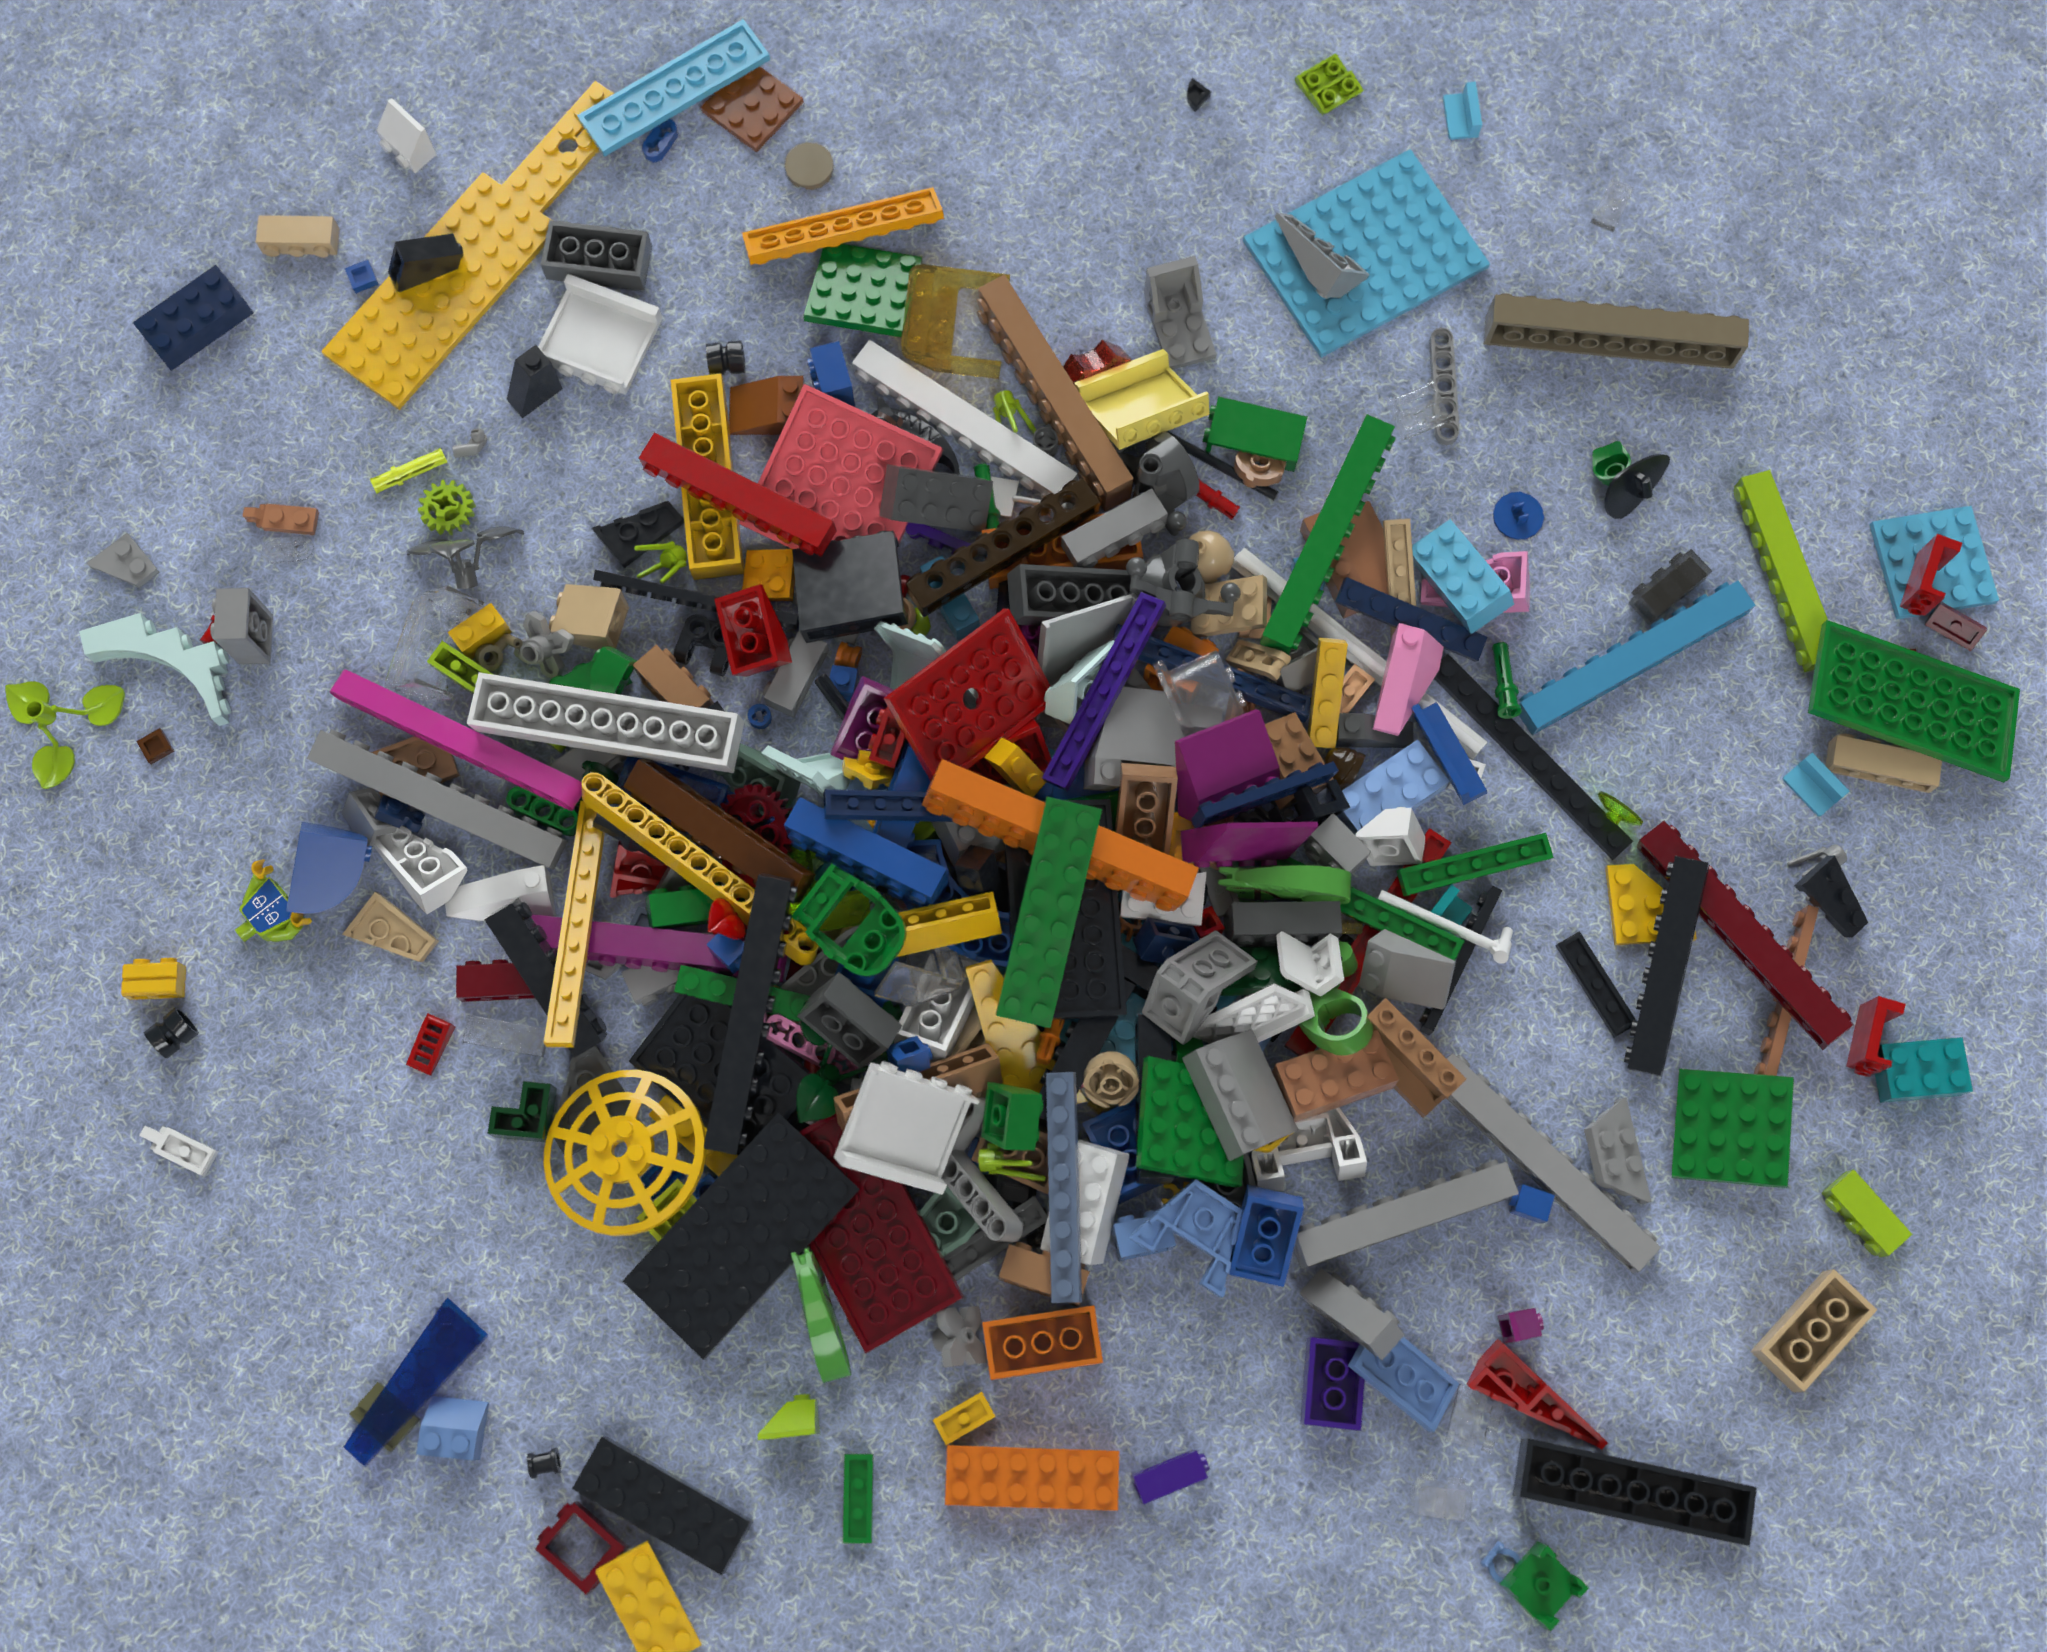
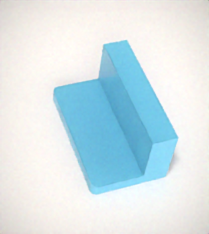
[1443,82,1482,140]
[1783,752,1850,817]

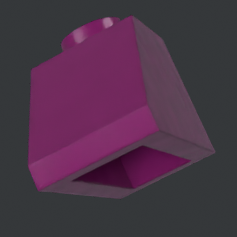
[1497,1308,1544,1344]

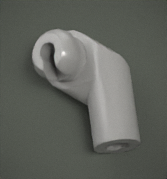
[453,428,487,458]

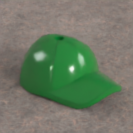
[1592,441,1632,486]

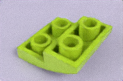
[1294,53,1364,115]

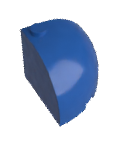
[286,822,372,914]

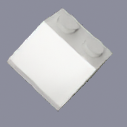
[376,98,437,173]
[1356,807,1425,866]

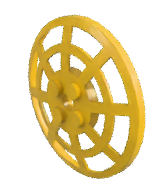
[543,1070,706,1236]

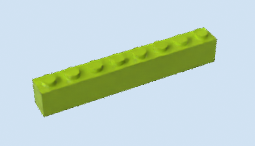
[1733,470,1828,673]

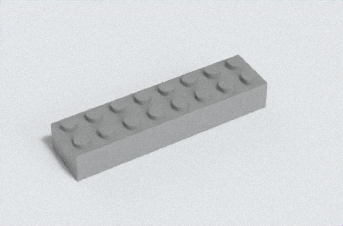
[1294,1159,1519,1270]

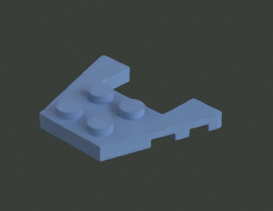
[1129,1179,1242,1298]

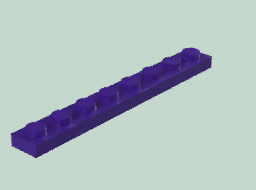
[1042,592,1166,792]

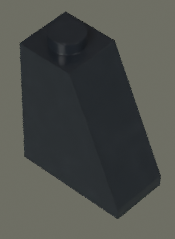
[388,233,463,292]
[507,345,562,419]

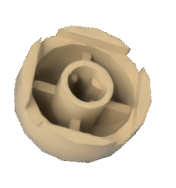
[1188,530,1234,584]
[1083,1051,1139,1107]

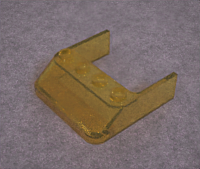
[901,264,1010,379]

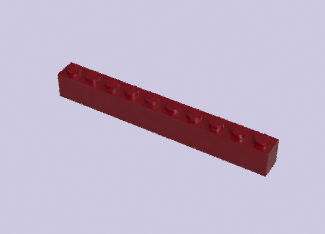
[1637,821,1854,1050]

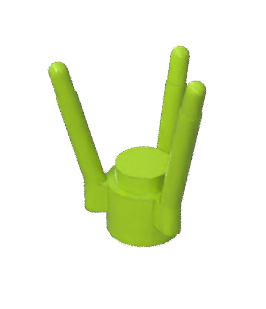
[993,390,1036,434]
[634,541,687,584]
[978,1143,1046,1181]

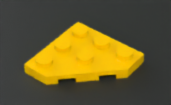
[1605,864,1697,945]

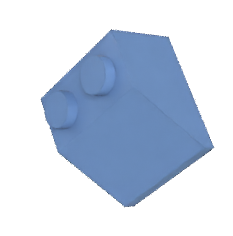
[416,1396,489,1461]

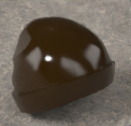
[1324,747,1366,790]

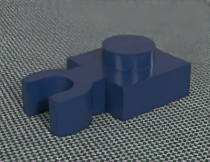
[374,795,425,833]

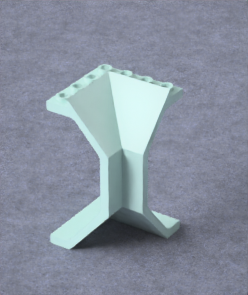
[761,621,979,832]

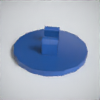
[1493,492,1544,540]

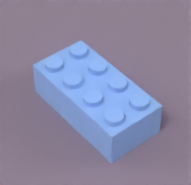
[1330,740,1450,836]

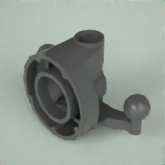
[1109,432,1200,536]
[1126,539,1241,627]

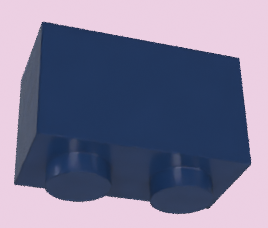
[1133,917,1200,963]

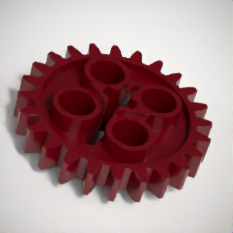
[720,784,793,854]

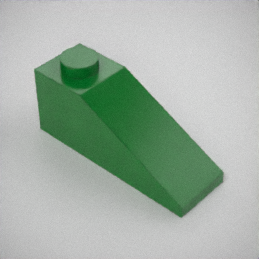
[591,646,637,695]

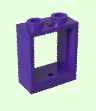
[1130,1450,1210,1504]

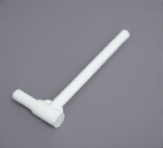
[1378,890,1513,964]

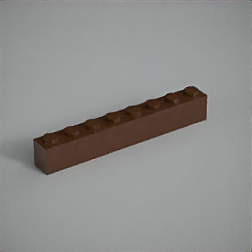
[623,759,815,903]

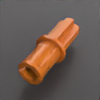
[1036,1019,1065,1065]

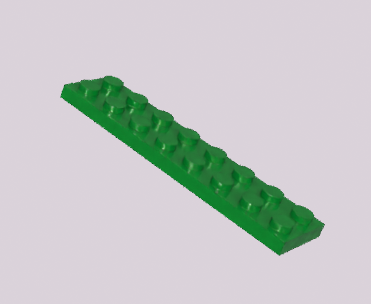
[996,796,1102,1028]

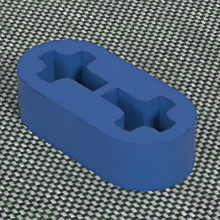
[642,119,678,163]

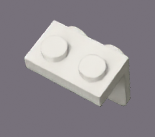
[1276,931,1344,997]

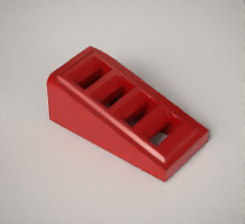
[406,1013,456,1076]

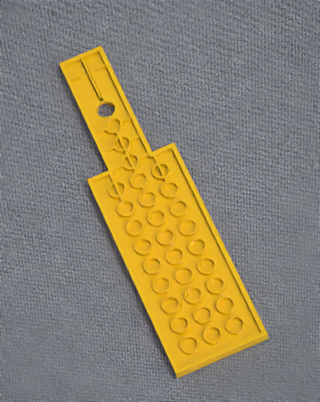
[321,81,614,410]

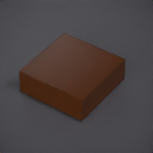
[136,728,174,765]

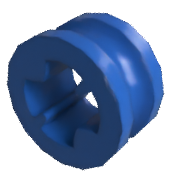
[747,704,772,729]

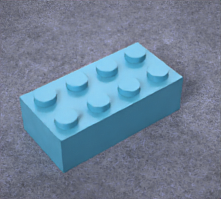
[1412,519,1514,634]

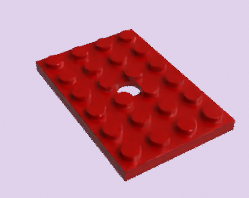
[883,609,1051,781]

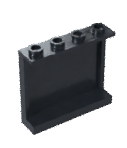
[792,530,908,643]

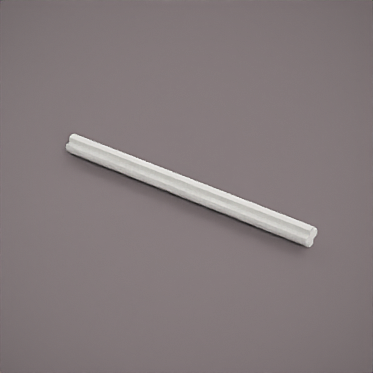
[1232,547,1487,760]

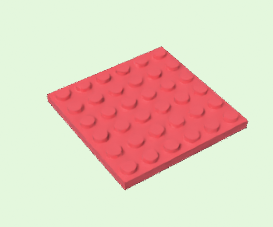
[739,384,944,549]

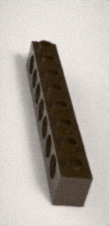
[906,477,1100,617]

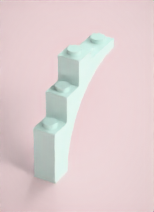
[79,613,231,726]

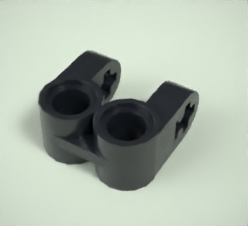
[673,614,730,677]

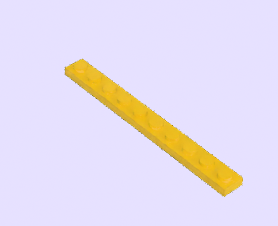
[544,801,605,1047]

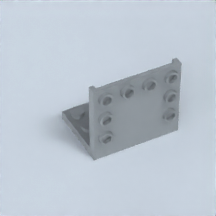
[1037,593,1153,733]

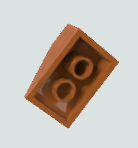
[729,376,805,435]

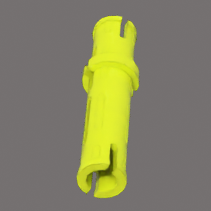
[370,448,448,494]

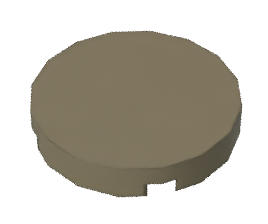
[785,142,834,190]

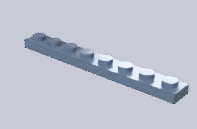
[1046,1072,1082,1303]

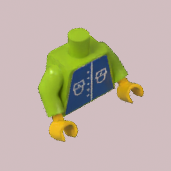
[235,859,312,942]

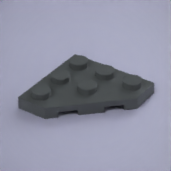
[554,1045,639,1155]

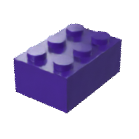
[1300,1337,1365,1431]

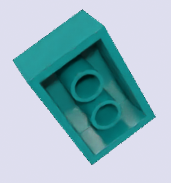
[1875,1037,1973,1103]

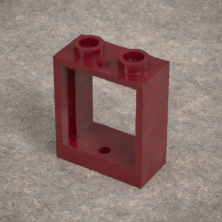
[535,1501,629,1595]

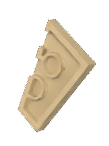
[342,892,439,962]

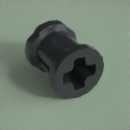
[527,1447,561,1479]

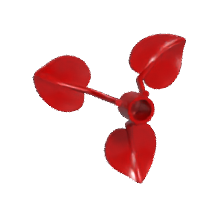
[708,860,806,950]

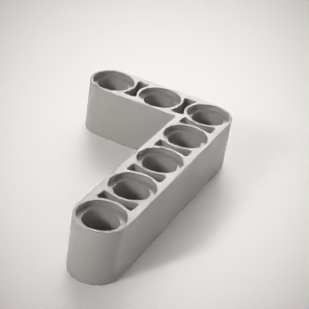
[941,1097,1023,1242]

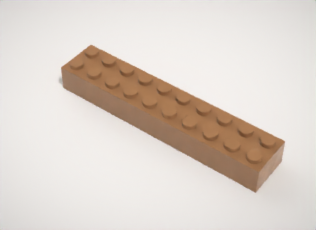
[976,274,1133,512]

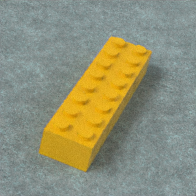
[670,373,744,580]

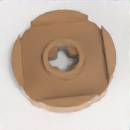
[1234,451,1286,488]

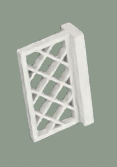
[1193,984,1315,1044]

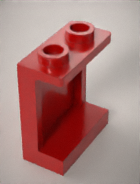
[1900,534,1962,616]
[1846,996,1906,1077]

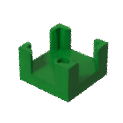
[1499,1541,1589,1631]

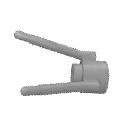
[1787,844,1847,901]

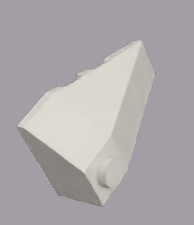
[373,825,468,914]
[445,865,556,921]

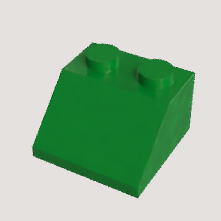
[981,1082,1043,1151]

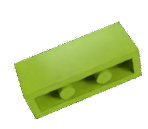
[1821,1169,1913,1258]

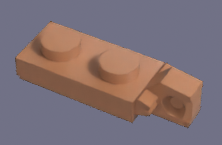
[242,504,319,535]

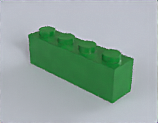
[645,882,756,929]

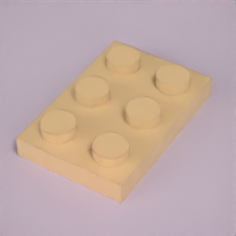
[1191,575,1267,638]

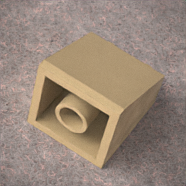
[549,584,629,650]

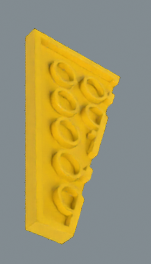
[965,959,1088,1104]

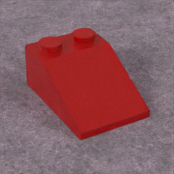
[714,584,792,677]

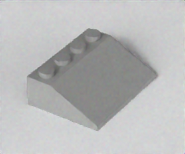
[1182,1029,1298,1161]

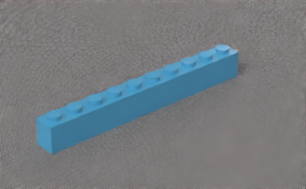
[1519,580,1756,735]

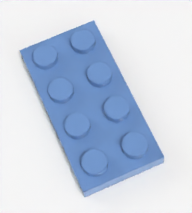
[1348,1337,1459,1432]

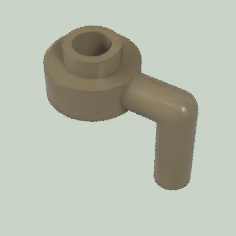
[475,633,523,671]

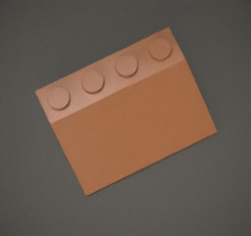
[1300,501,1388,619]

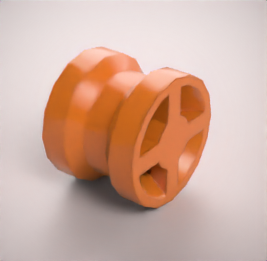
[834,641,863,668]

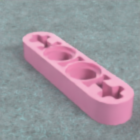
[766,1015,858,1075]

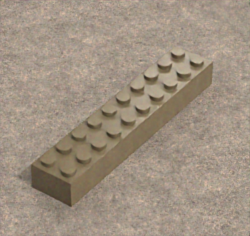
[1484,293,1749,369]

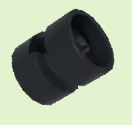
[706,340,746,375]
[144,1007,199,1059]

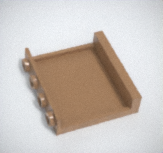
[1366,998,1467,1118]

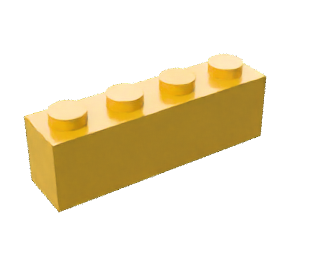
[1307,637,1348,749]
[896,892,1002,957]

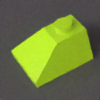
[757,1394,820,1440]

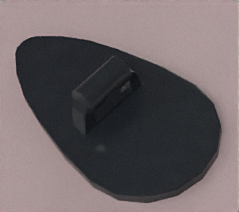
[1604,454,1670,519]

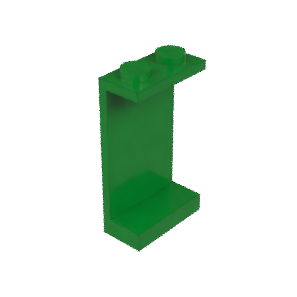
[1202,396,1308,472]

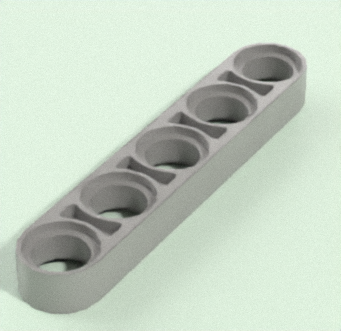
[1429,327,1459,445]

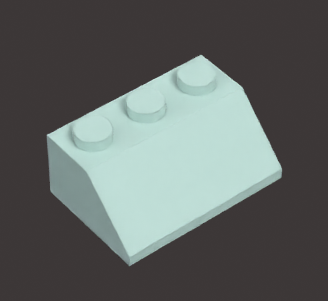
[1044,640,1115,724]

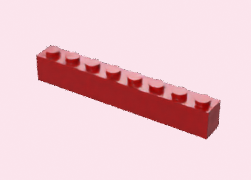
[639,432,837,557]

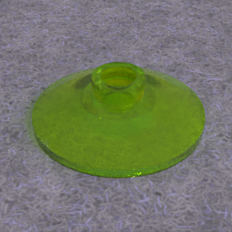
[1597,791,1643,826]

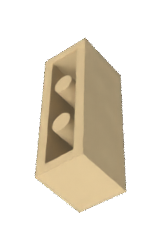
[255,215,340,257]

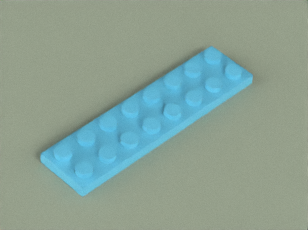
[577,19,770,157]

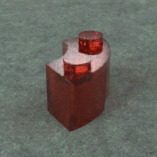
[1063,339,1132,383]

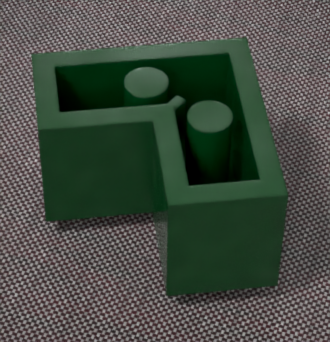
[487,1081,557,1142]

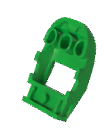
[792,863,907,976]

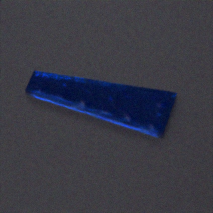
[343,1298,489,1467]

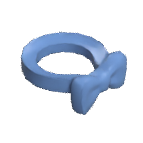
[1480,1541,1521,1583]

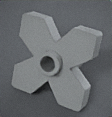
[514,611,575,679]
[932,1306,986,1368]

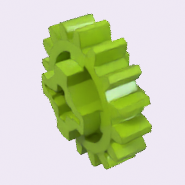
[418,480,476,535]

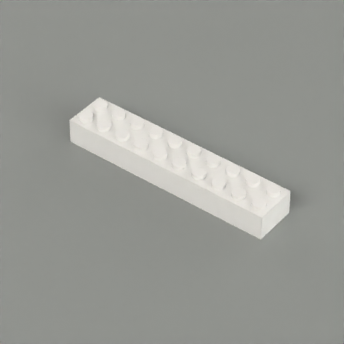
[467,672,744,773]

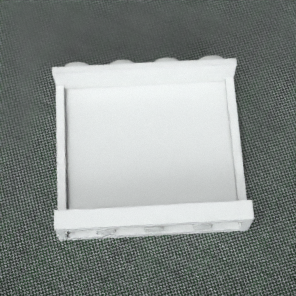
[531,274,663,395]
[834,1061,979,1195]

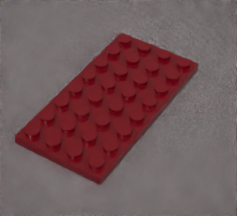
[800,1113,965,1354]

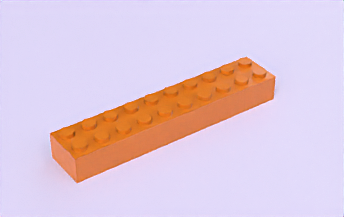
[921,759,1199,912]

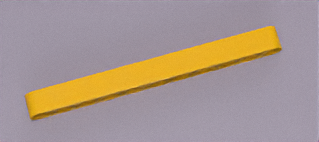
[581,773,819,965]

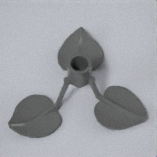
[406,526,524,589]

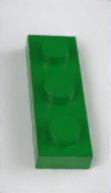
[843,1454,873,1544]

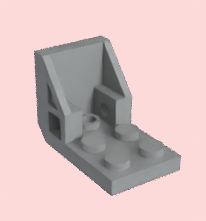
[1144,256,1217,370]
[1141,930,1258,1045]

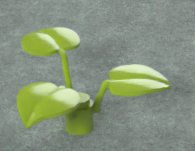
[5,681,125,789]

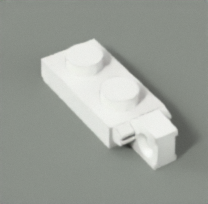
[139,1126,219,1177]

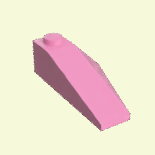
[1421,551,1530,613]
[1373,623,1444,736]

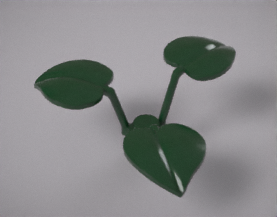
[796,1001,889,1123]

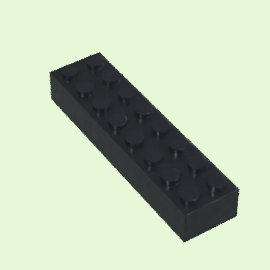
[1513,1438,1757,1546]

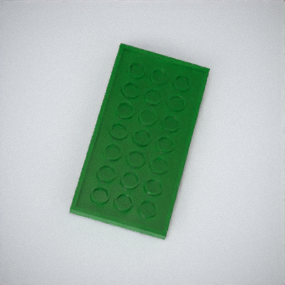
[1808,620,2020,783]

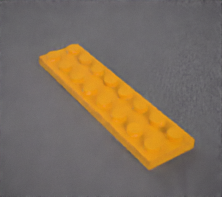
[742,187,944,265]

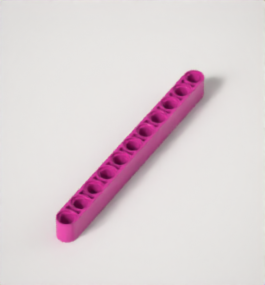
[329,669,582,811]

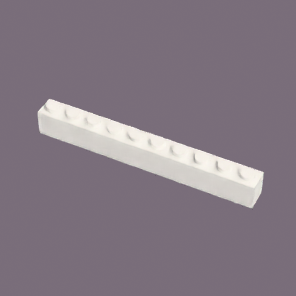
[852,339,1078,498]

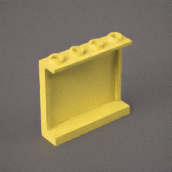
[1074,349,1210,450]

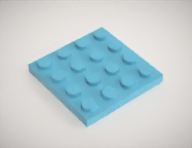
[1869,506,1999,620]

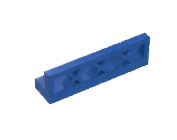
[1411,702,1487,805]

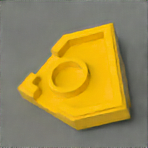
[842,750,896,790]

